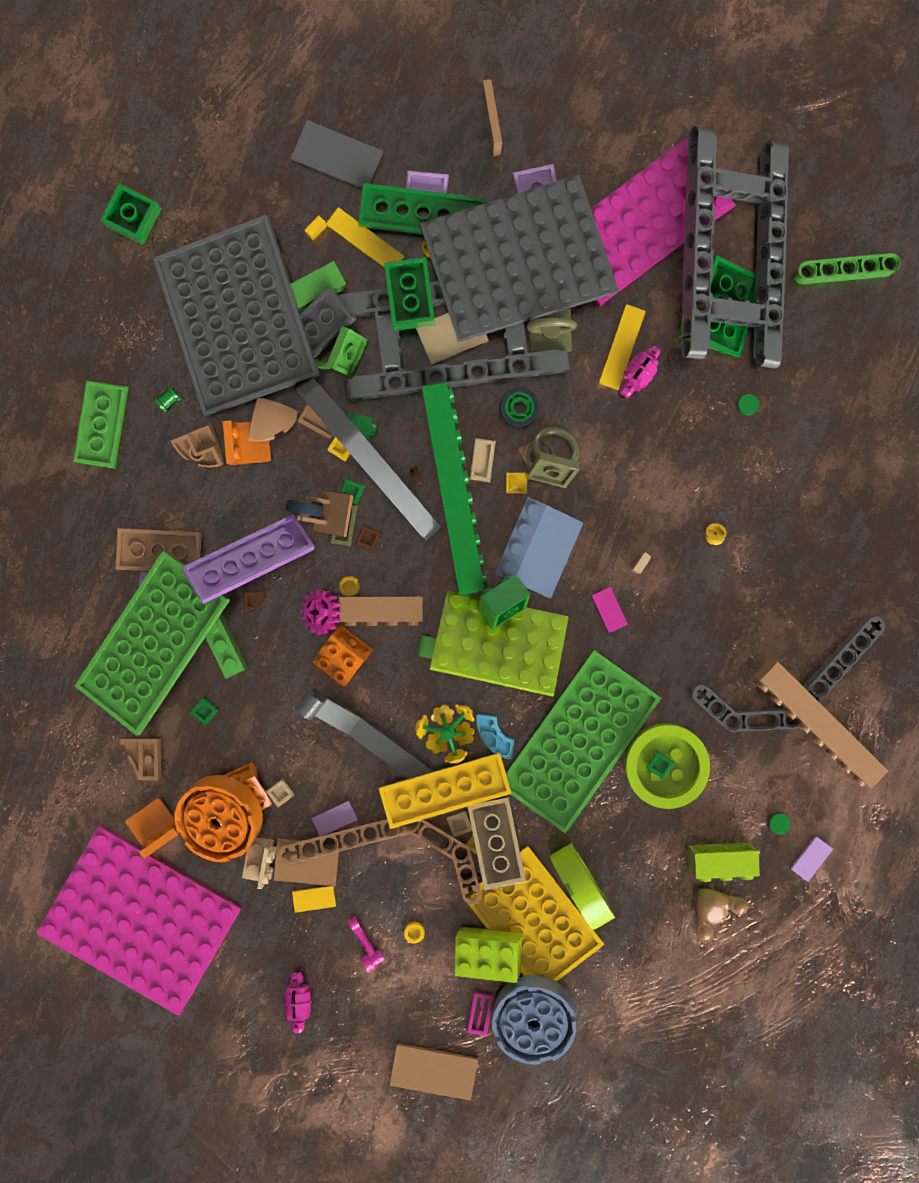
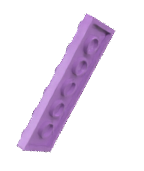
[182,514,314,604]

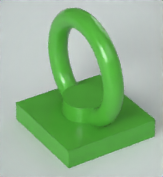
[315,326,368,378]

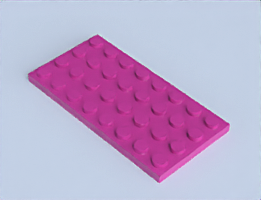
[591,138,736,306]

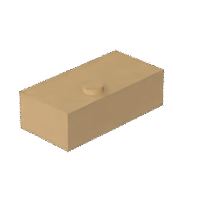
[468,797,526,890]

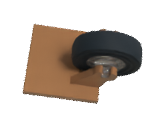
[285,491,353,537]

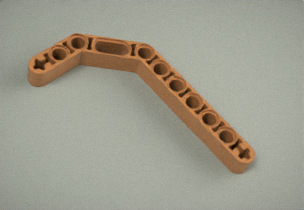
[279,819,481,905]

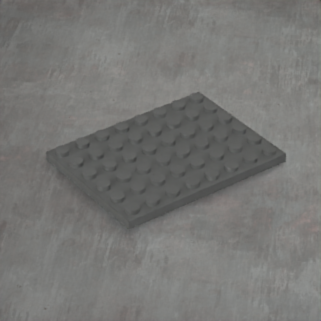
[420,175,619,343]
[153,215,320,416]

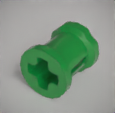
[153,385,181,412]

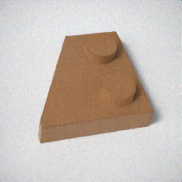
[120,738,161,781]

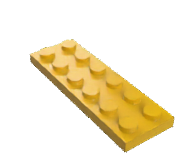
[379,753,511,829]

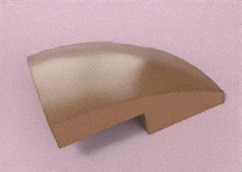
[248,397,299,442]
[171,424,224,468]

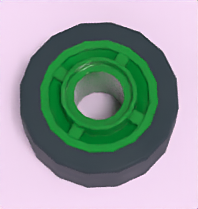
[500,388,539,428]

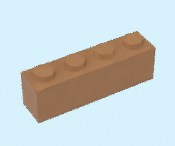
[339,597,423,626]

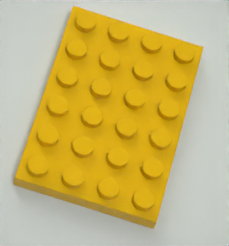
[465,845,604,982]

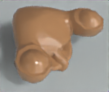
[696,888,749,942]

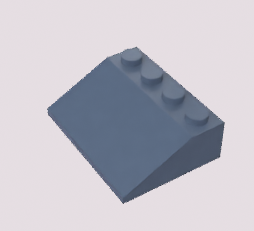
[494,497,583,598]

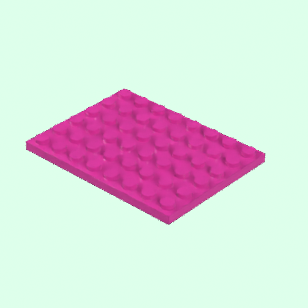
[36,825,242,1016]

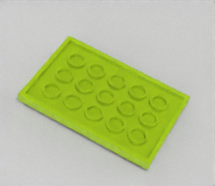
[430,590,569,696]

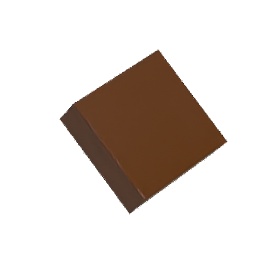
[355,525,382,552]

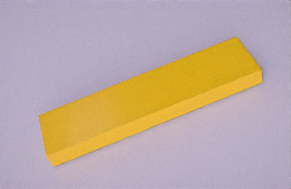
[326,207,405,269]
[599,304,646,390]

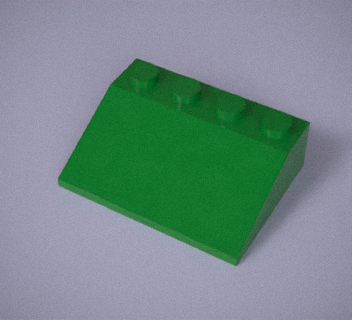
[677,255,756,357]

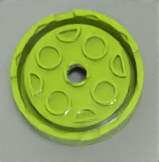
[624,723,710,809]
[550,843,615,931]

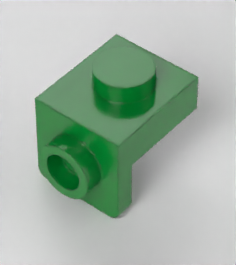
[348,412,377,440]

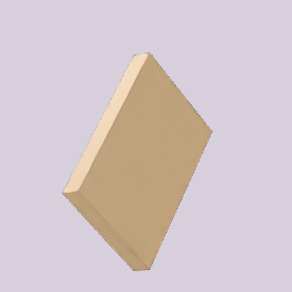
[416,313,489,366]

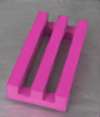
[466,990,494,1036]

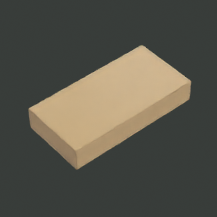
[470,438,496,482]

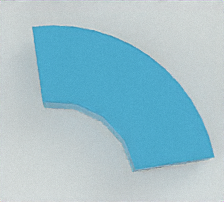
[476,713,515,760]

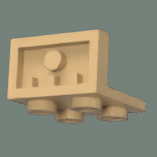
[242,837,277,889]

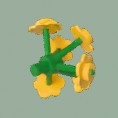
[415,704,475,764]

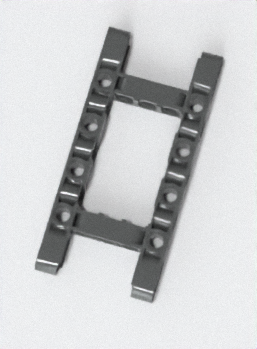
[681,126,789,368]
[339,281,570,401]

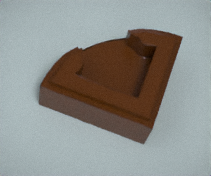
[409,465,423,487]
[243,591,265,612]

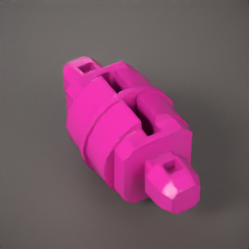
[620,346,660,397]
[283,972,312,1033]

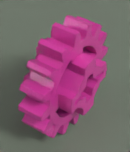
[300,589,342,635]

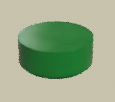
[737,394,759,416]
[768,813,790,835]

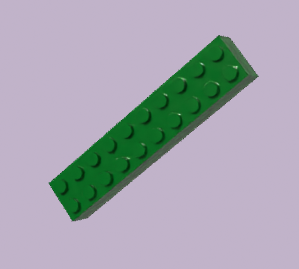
[422,382,488,595]

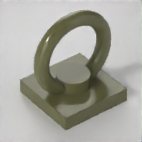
[527,309,577,353]
[527,426,580,488]

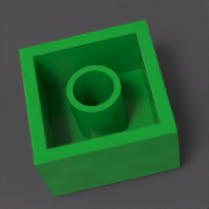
[100,183,162,246]
[478,574,531,630]

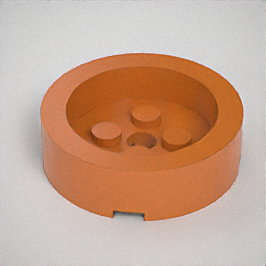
[174,775,263,862]

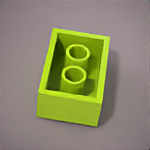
[688,843,760,882]
[455,927,522,983]

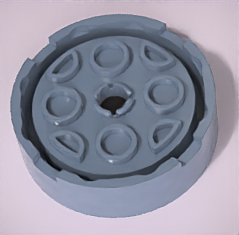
[492,975,576,1065]

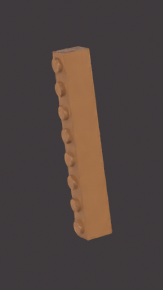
[753,658,888,789]

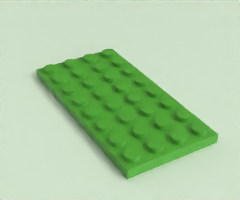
[75,551,230,735]
[506,650,662,834]

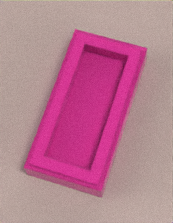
[591,587,628,633]

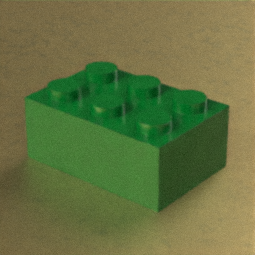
[384,257,436,331]

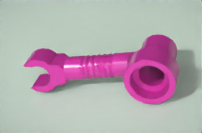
[348,916,385,973]

